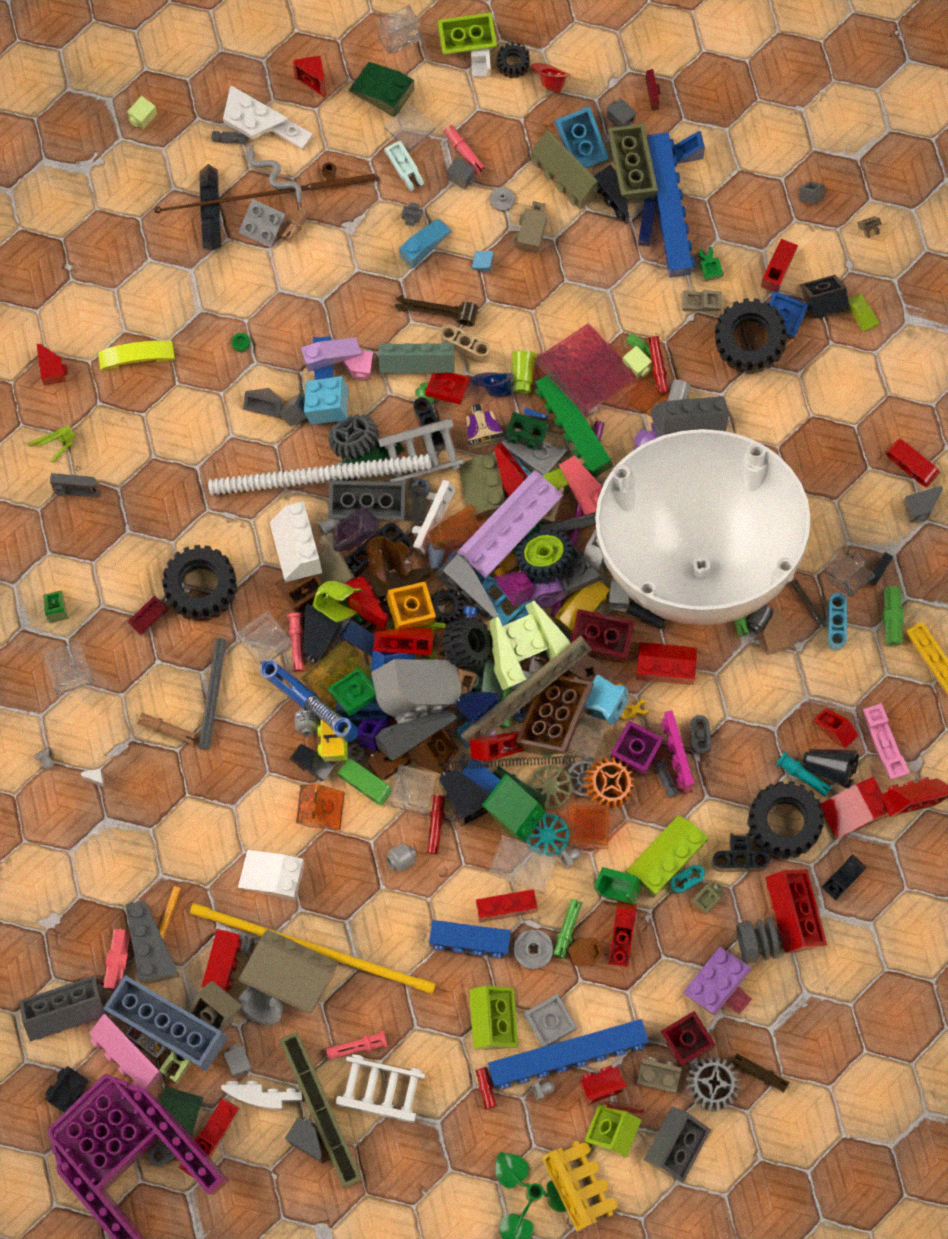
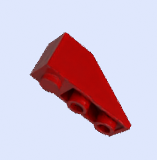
[761,239,798,292]
[344,576,389,631]
[609,901,637,967]

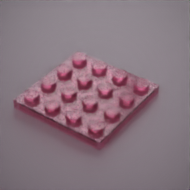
[535,323,637,415]

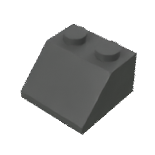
[285,1117,323,1163]

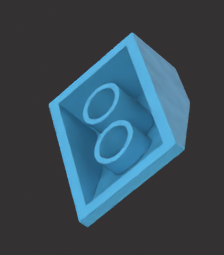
[553,107,609,168]

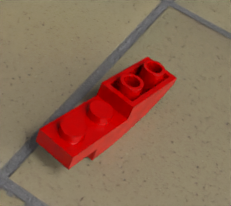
[178,1098,240,1178]

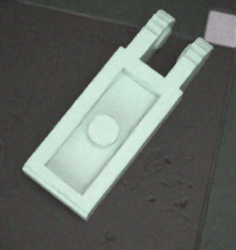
[384,141,424,191]

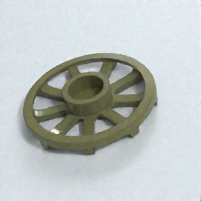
[529,765,573,809]

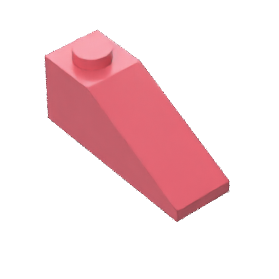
[559,456,602,515]

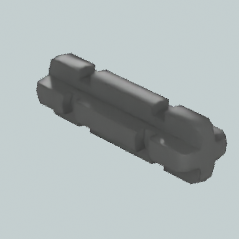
[211,131,248,144]
[654,760,678,798]

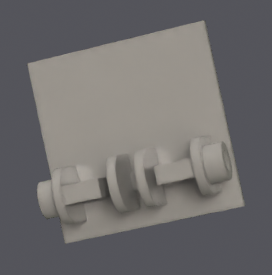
[238,199,286,248]

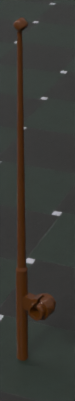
[154,162,376,214]

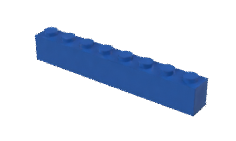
[647,132,695,278]
[488,1019,648,1090]

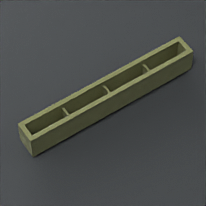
[279,1031,363,1190]

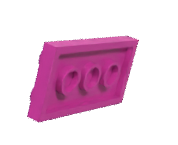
[661,710,694,794]

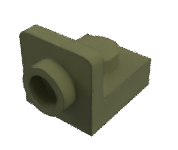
[692,881,725,914]

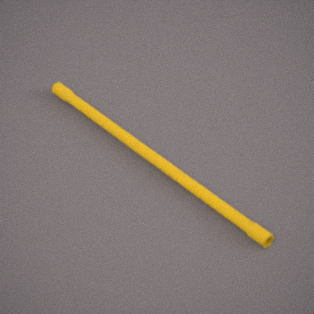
[190,903,436,994]

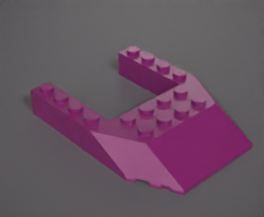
[47,1074,229,1239]

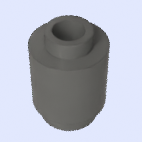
[747,604,773,633]

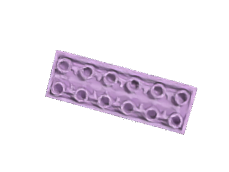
[457,470,564,579]

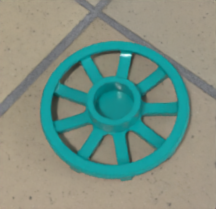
[526,813,569,857]

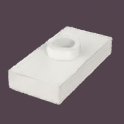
[272,120,313,150]

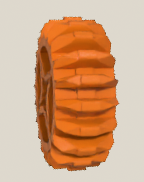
[583,757,636,810]

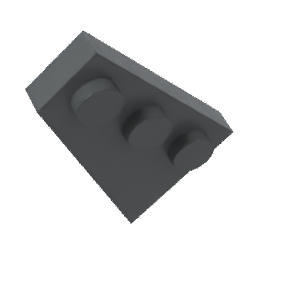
[561,539,603,594]

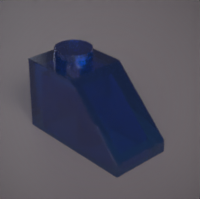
[455,692,500,726]

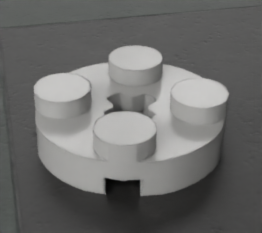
[514,930,553,970]

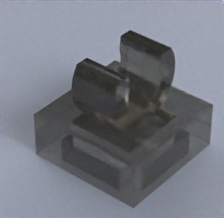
[857,216,882,238]

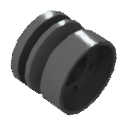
[736,917,779,964]

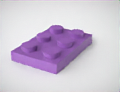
[683,947,751,1016]

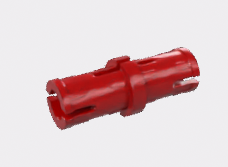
[475,1067,497,1110]

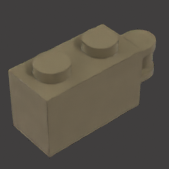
[514,201,547,253]

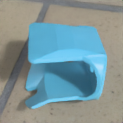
[584,675,629,725]

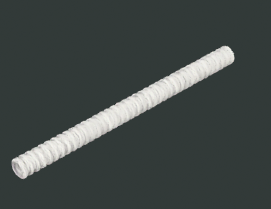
[208,454,432,496]

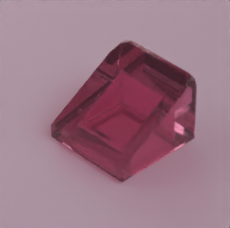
[725,986,752,1015]

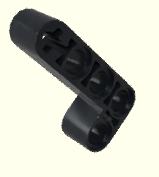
[344,523,413,580]

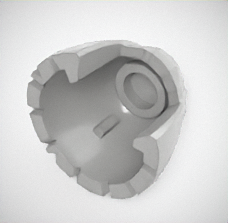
[238,986,284,1025]

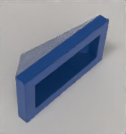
[673,131,705,164]

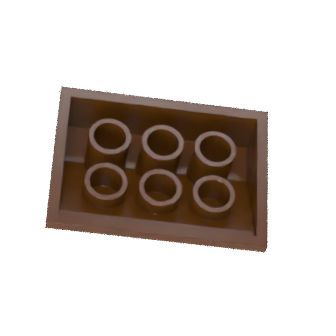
[516,676,594,755]

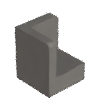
[279,394,307,426]

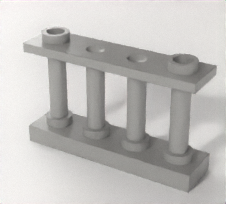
[378,418,464,482]

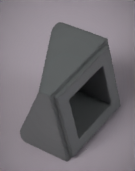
[799,181,825,204]

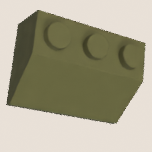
[460,454,505,520]

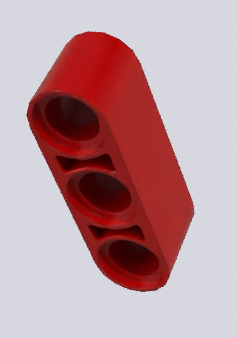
[886,438,940,488]

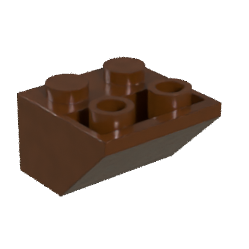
[275,574,326,613]

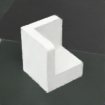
[471,49,491,78]

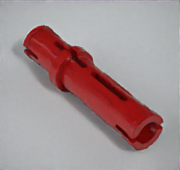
[647,336,669,394]
[426,795,446,855]

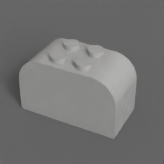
[371,659,461,719]

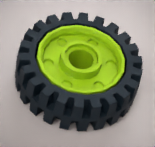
[516,528,575,583]

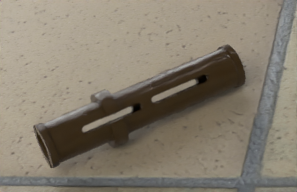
[731,1053,790,1093]

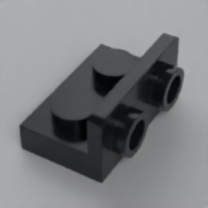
[45,1066,89,1113]

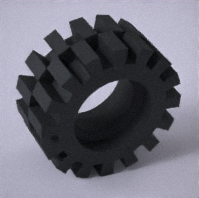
[497,42,530,78]
[431,588,463,625]

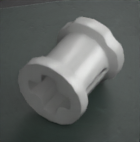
[318,519,342,535]

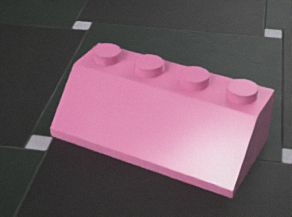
[89,1014,163,1091]

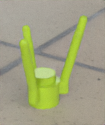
[28,425,76,463]

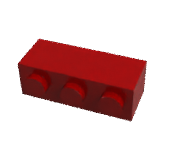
[476,889,538,923]
[201,929,243,993]

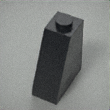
[303,604,343,665]

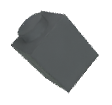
[607,98,636,127]
[446,157,476,189]

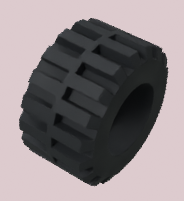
[442,617,493,669]

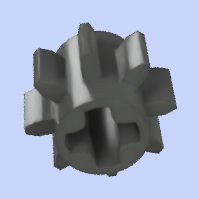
[401,202,423,226]

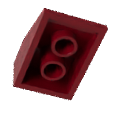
[570,609,634,664]

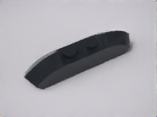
[199,164,222,250]

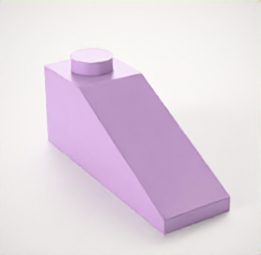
[301,337,362,372]

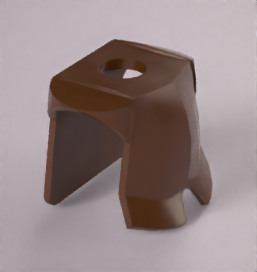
[366,536,413,583]

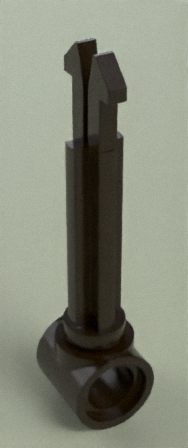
[395,295,479,327]

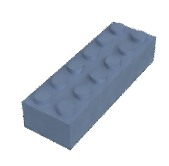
[103,975,228,1072]

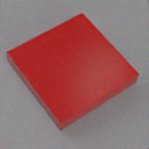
[425,373,470,405]

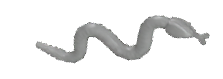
[246,145,302,203]

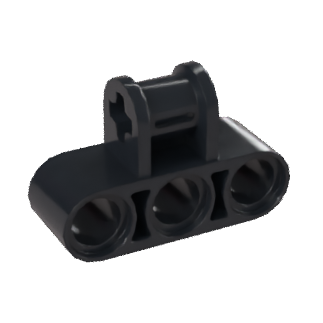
[711,833,770,872]

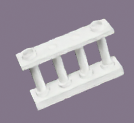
[336,1055,425,1124]

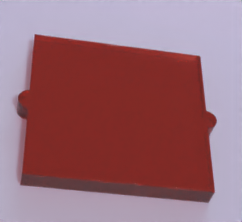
[605,1101,644,1114]

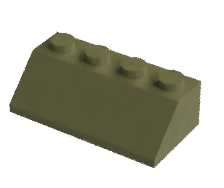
[607,124,658,202]
[531,130,598,209]

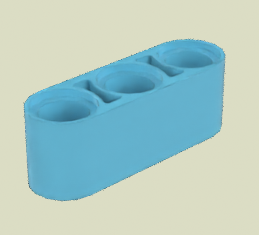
[827,593,847,651]

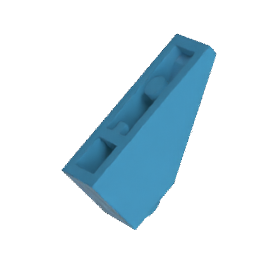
[399,219,452,268]

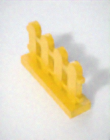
[542,1141,617,1232]

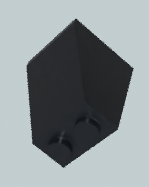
[439,769,490,827]

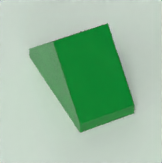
[43,590,68,623]

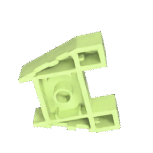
[489,601,570,690]

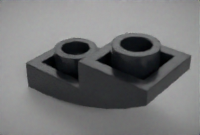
[289,744,334,782]

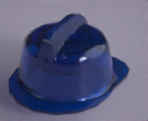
[471,372,514,397]

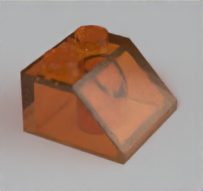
[296,783,345,830]

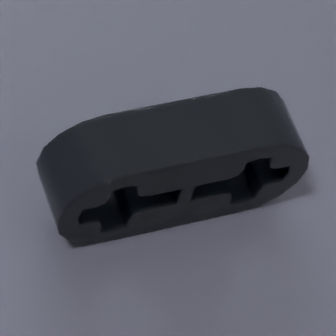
[867,552,894,586]

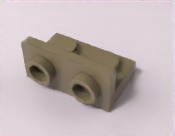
[637,1057,682,1094]

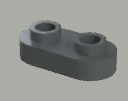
[690,715,711,755]
[149,1141,176,1167]

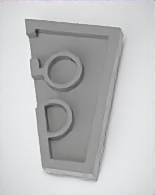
[502,438,568,476]

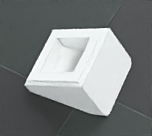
[81,769,105,787]

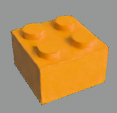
[386,582,436,629]

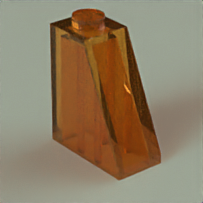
[429,505,479,550]

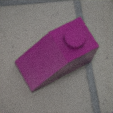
[495,571,534,606]

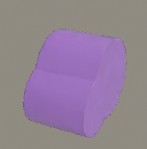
[530,577,567,609]

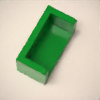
[594,867,642,905]

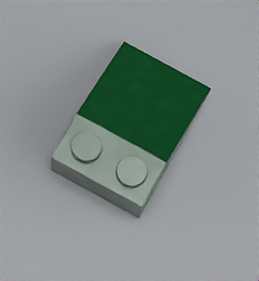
[349,62,415,118]

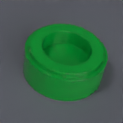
[232,333,251,353]

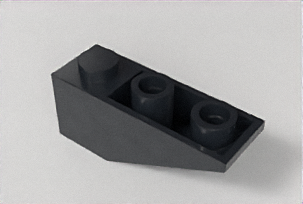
[594,164,629,224]

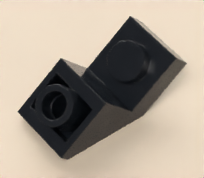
[822,854,867,901]

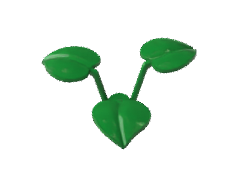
[495,1151,567,1239]

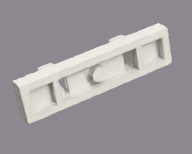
[412,480,456,556]

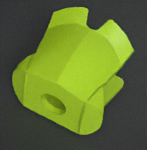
[313,580,362,622]

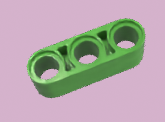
[337,758,394,806]

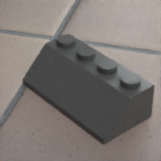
[650,396,729,437]
[328,480,406,521]
[19,975,106,1042]

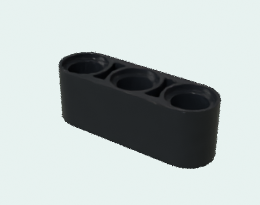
[413,397,445,452]

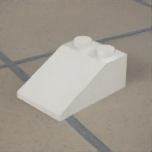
[238,850,305,901]

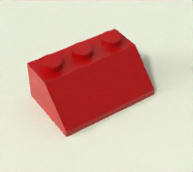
[636,642,697,685]
[881,777,948,817]

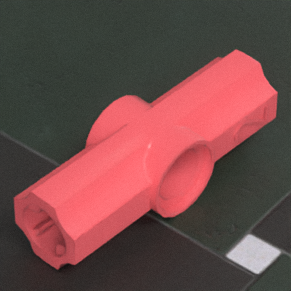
[103,929,131,991]

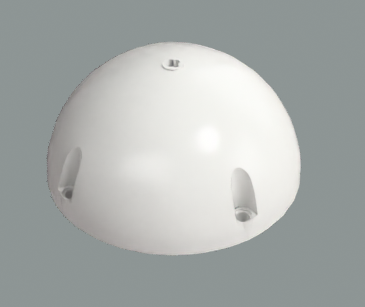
[595,429,810,625]

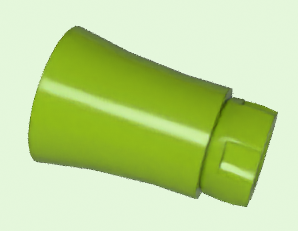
[511,350,537,394]

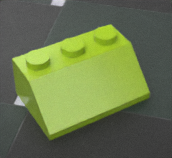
[438,12,497,55]
[469,986,518,1050]

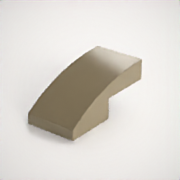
[682,290,722,311]

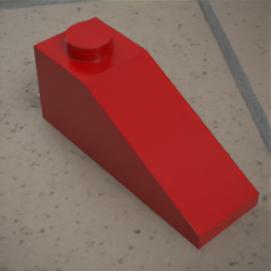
[494,442,528,498]
[373,627,433,655]
[470,731,525,761]

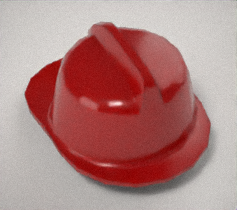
[531,63,571,93]

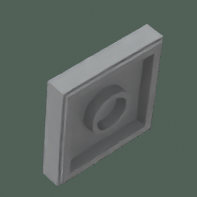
[523,994,578,1047]

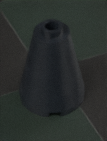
[803,749,859,788]

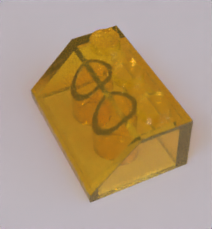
[301,640,372,710]

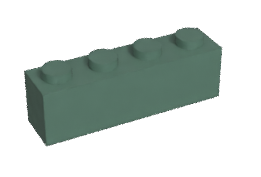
[379,343,455,373]

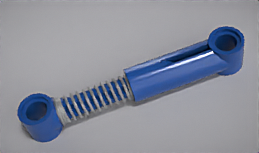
[260,660,358,742]

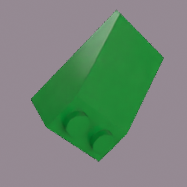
[482,774,546,842]

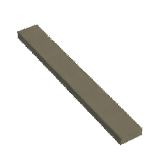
[461,636,592,746]

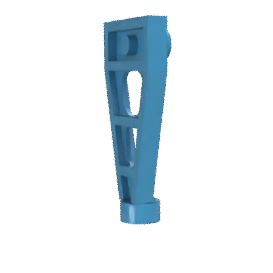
[475,571,531,626]

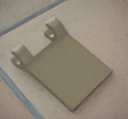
[317,533,354,584]

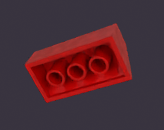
[765,869,827,953]

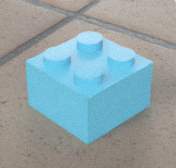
[304,376,349,425]

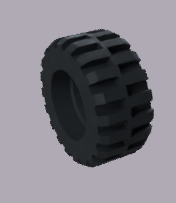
[715,298,787,374]
[162,545,237,621]
[747,781,824,859]

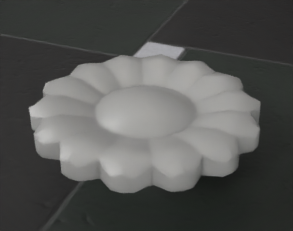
[490,187,515,211]

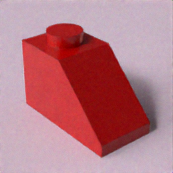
[36,344,68,385]
[813,708,859,748]

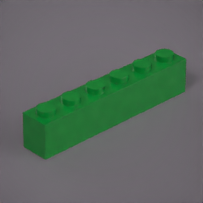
[535,371,613,478]

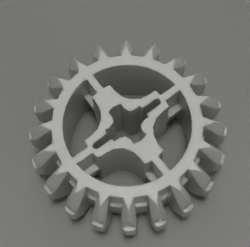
[687,1056,741,1111]

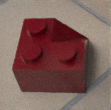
[660,1011,715,1068]

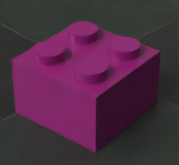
[610,721,663,777]

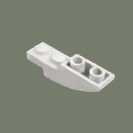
[221,1081,303,1111]

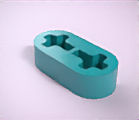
[670,865,705,894]

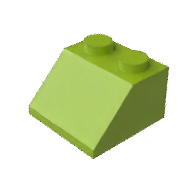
[584,1104,641,1157]

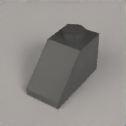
[903,486,943,523]

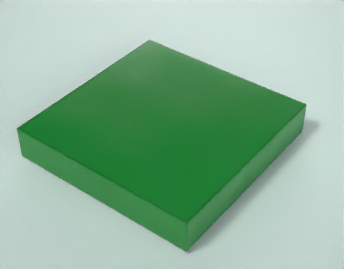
[327,668,377,716]

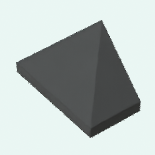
[243,388,282,418]

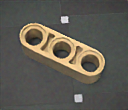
[440,324,490,363]

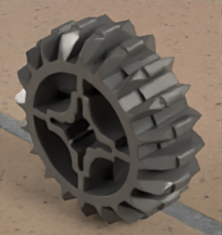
[328,414,379,460]

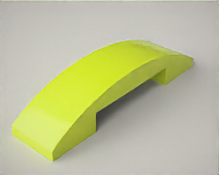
[98,341,175,371]

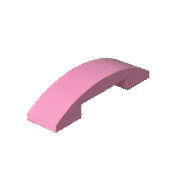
[863,703,909,780]

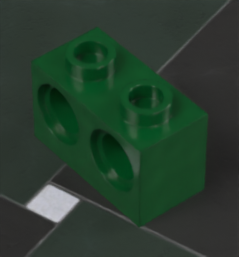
[505,412,549,451]

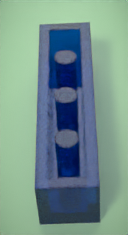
[638,198,656,247]

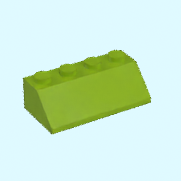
[625,815,709,898]

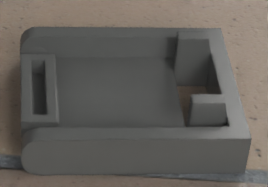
[50,473,101,498]

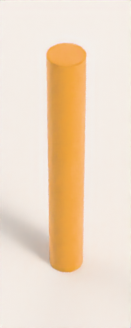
[159,886,181,939]

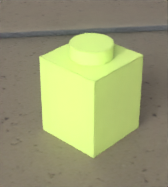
[127,96,157,130]
[622,346,652,379]

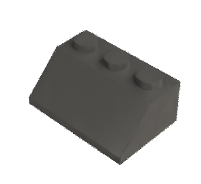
[644,1106,711,1183]

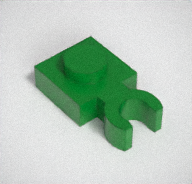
[699,247,723,282]

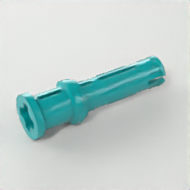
[776,751,832,797]

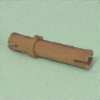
[138,712,196,745]

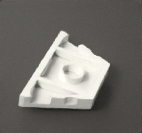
[223,86,288,140]

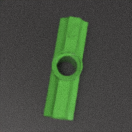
[883,586,904,646]

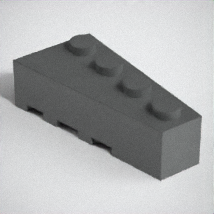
[125,900,181,985]

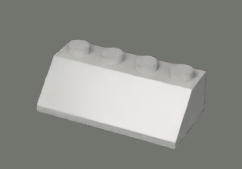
[270,501,322,582]

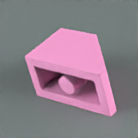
[340,351,374,381]

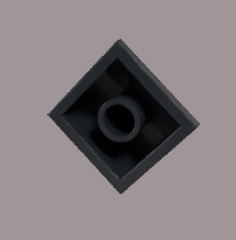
[800,275,850,318]

